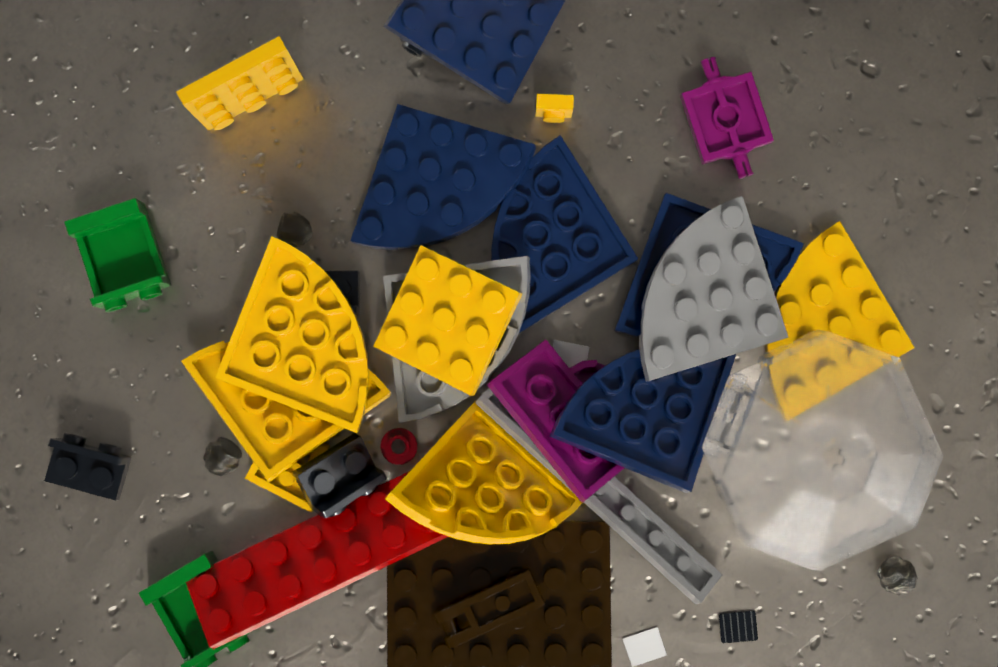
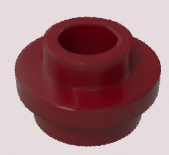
[380,428,418,465]

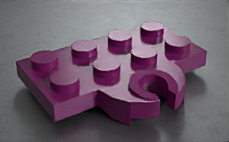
[487,339,624,503]

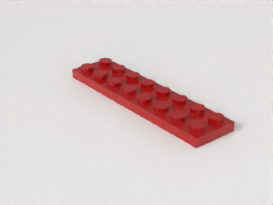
[186,471,449,649]

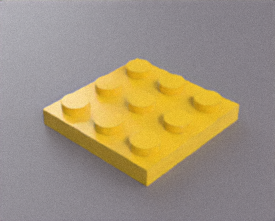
[176,36,303,131]
[373,245,522,396]

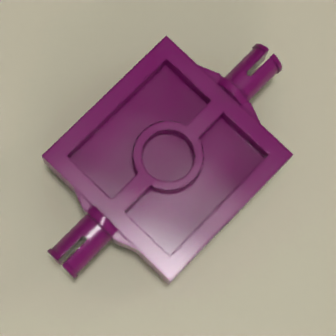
[680,57,774,179]

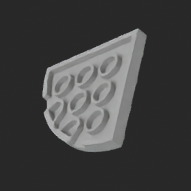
[639,196,789,382]
[383,256,531,423]

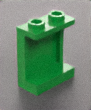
[64,198,172,312]
[139,551,252,667]

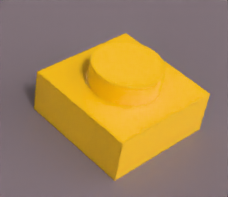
[535,94,574,123]

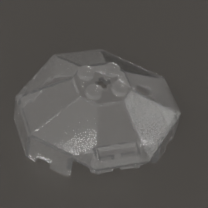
[701,330,944,572]

